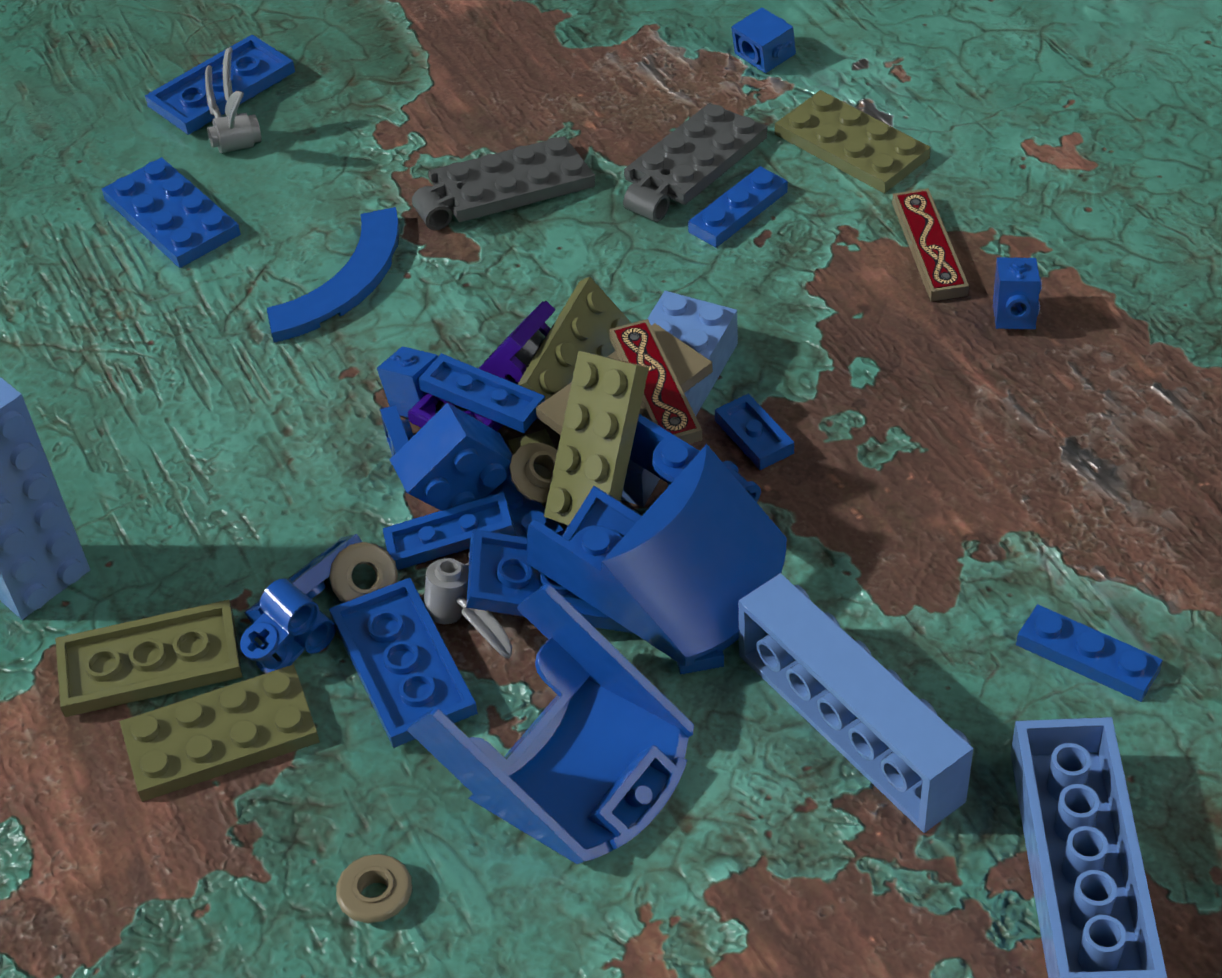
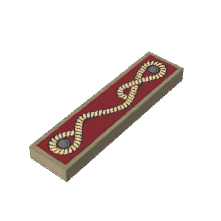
[892,188,969,301]
[609,319,702,444]

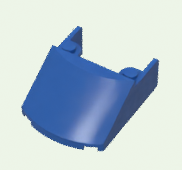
[527,414,787,667]
[407,583,694,864]

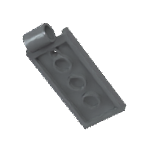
[623,103,768,222]
[412,136,595,230]

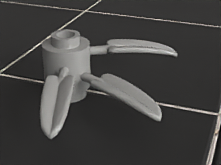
[205,47,261,153]
[424,552,512,659]

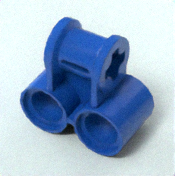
[240,579,336,674]

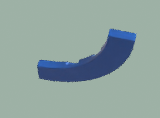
[267,207,400,343]

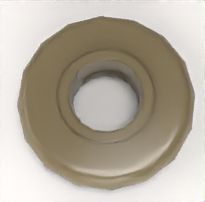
[509,443,558,503]
[330,542,398,603]
[336,854,413,924]

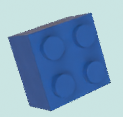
[389,402,513,511]

